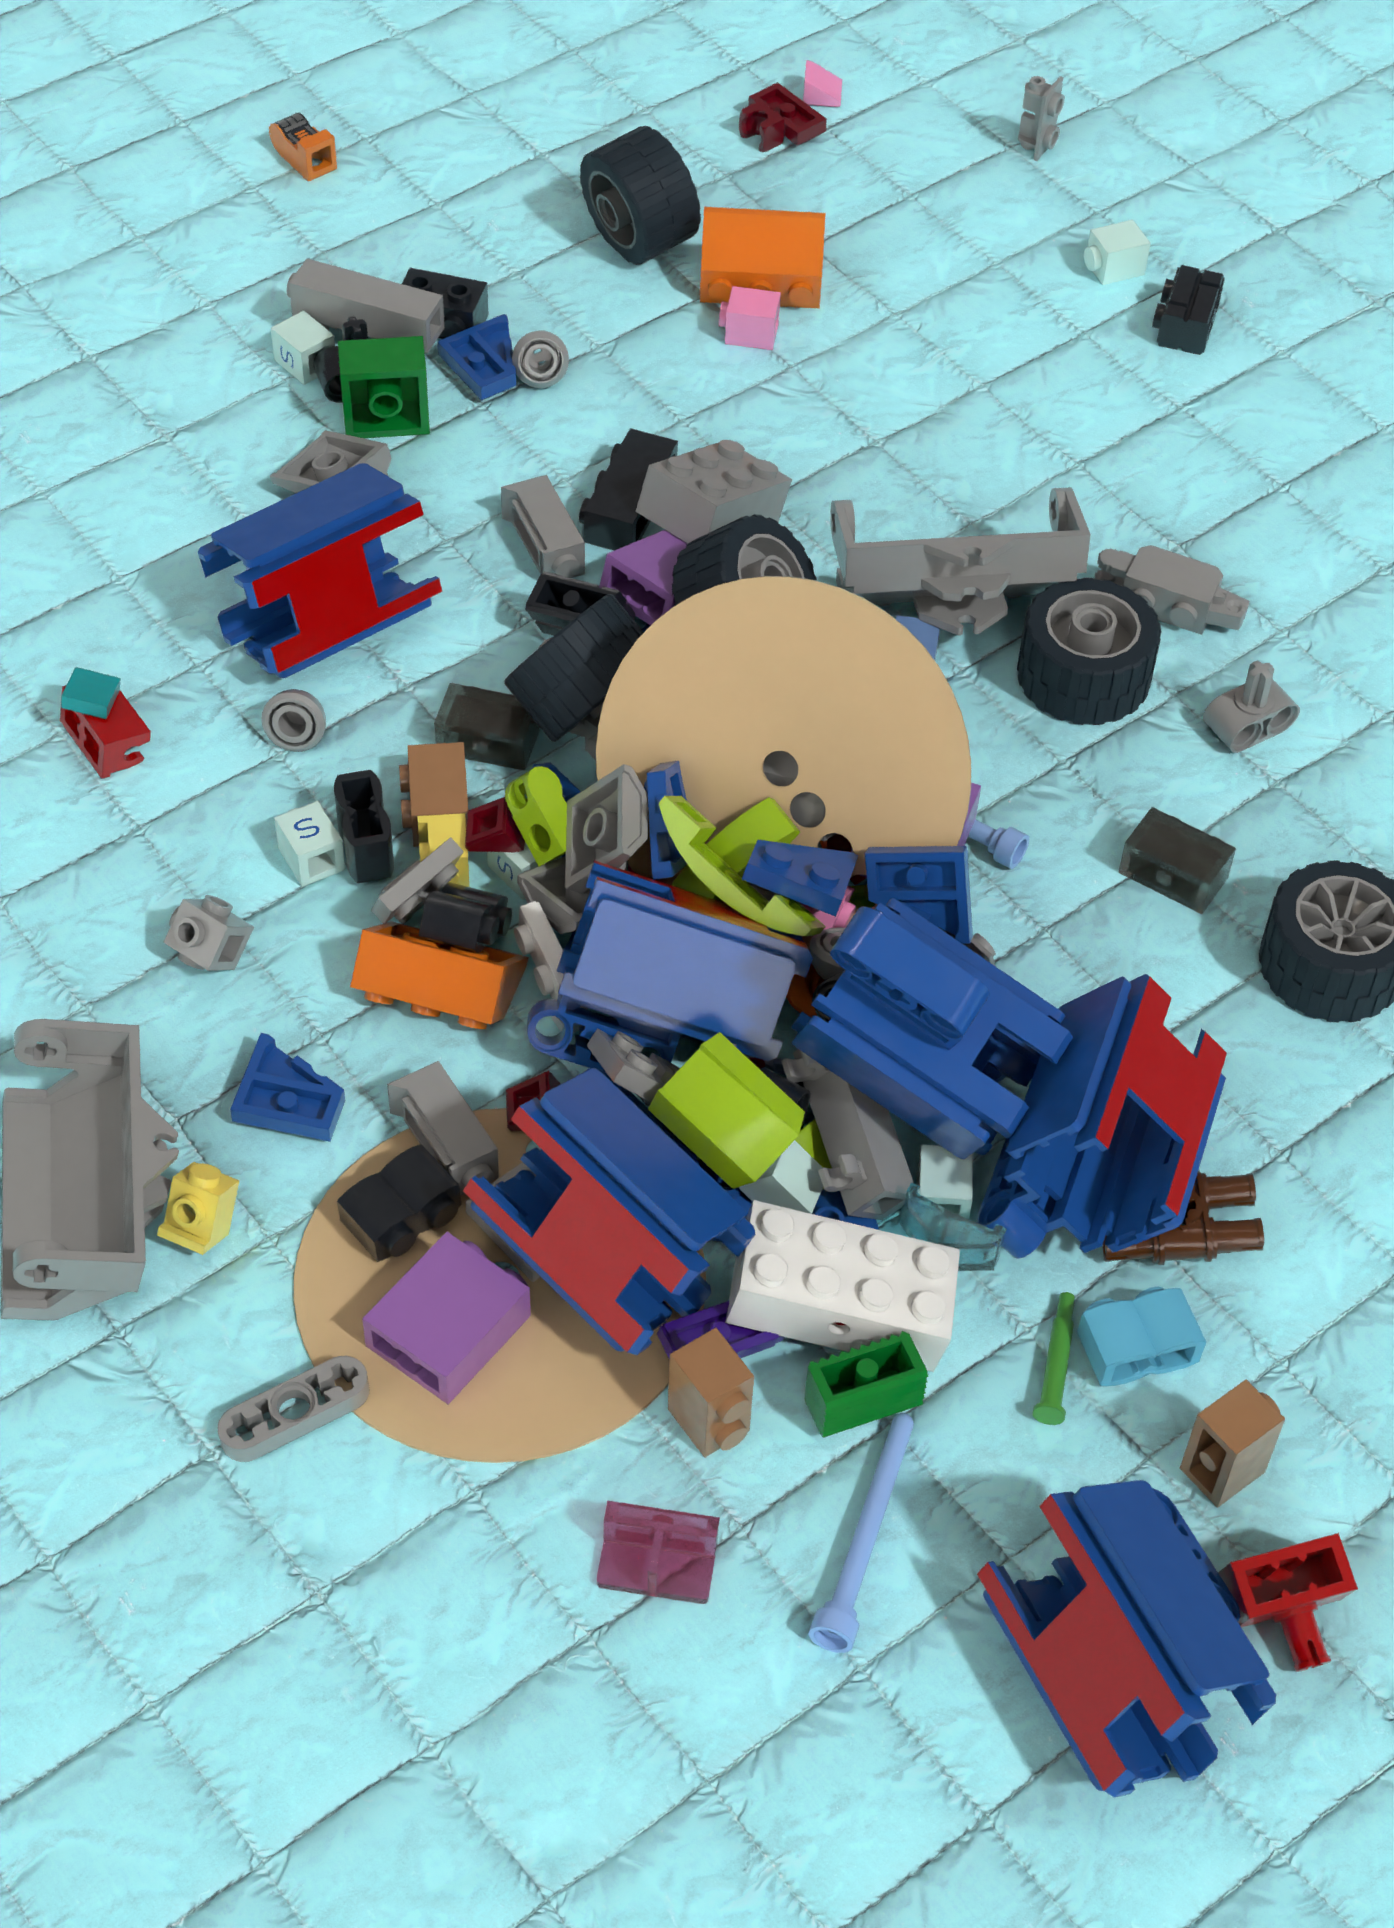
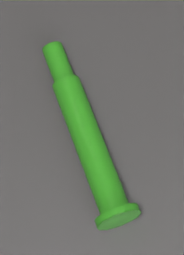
[1033,1292,1075,1425]

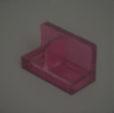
[597,1501,720,1604]

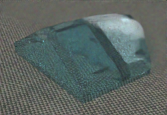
[900,1183,1006,1271]

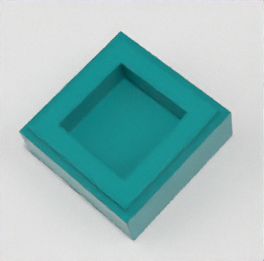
[61,667,121,719]

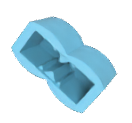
[1077,1287,1206,1386]

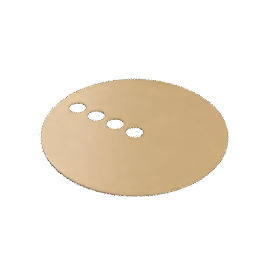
[596,576,971,950]
[294,1108,706,1463]

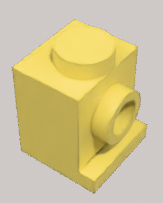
[417,813,470,887]
[157,1162,239,1255]

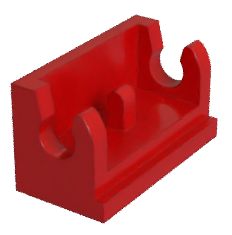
[60,674,151,779]

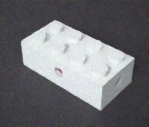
[725,1200,960,1372]

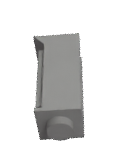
[501,475,585,578]
[387,1061,499,1196]

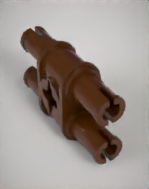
[1102,1170,1264,1265]

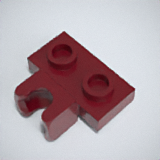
[739,82,827,152]

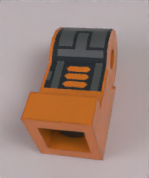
[269,113,337,182]

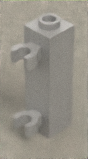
[287,259,444,354]
[781,1049,918,1220]

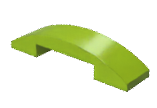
[659,796,826,936]
[671,797,800,902]

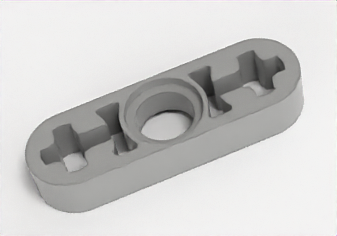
[218,1356,369,1462]

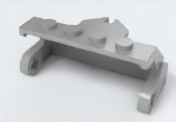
[830,487,1091,635]
[1,1019,179,1321]

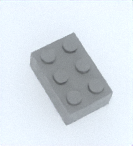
[635,440,792,543]

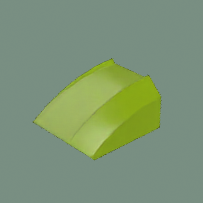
[648,1032,805,1189]

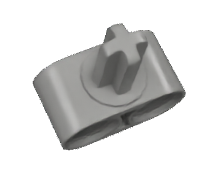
[1203,660,1300,753]

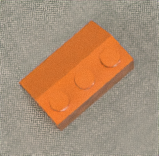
[700,207,825,309]
[350,921,529,1029]

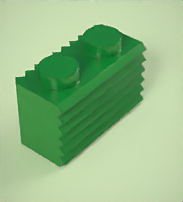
[804,1331,929,1438]

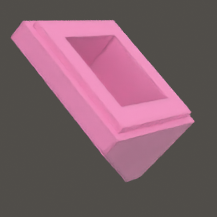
[803,60,842,107]

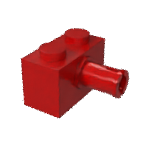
[1218,1533,1358,1672]

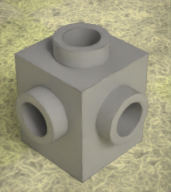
[163,895,254,971]

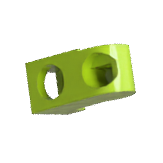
[505,766,567,867]

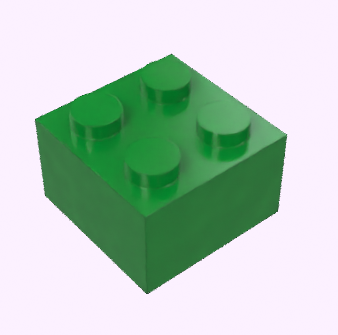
[338,336,430,438]

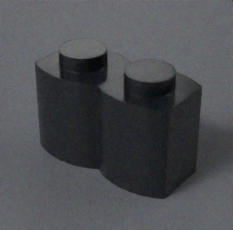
[334,770,394,883]
[418,882,512,953]
[337,1144,462,1262]

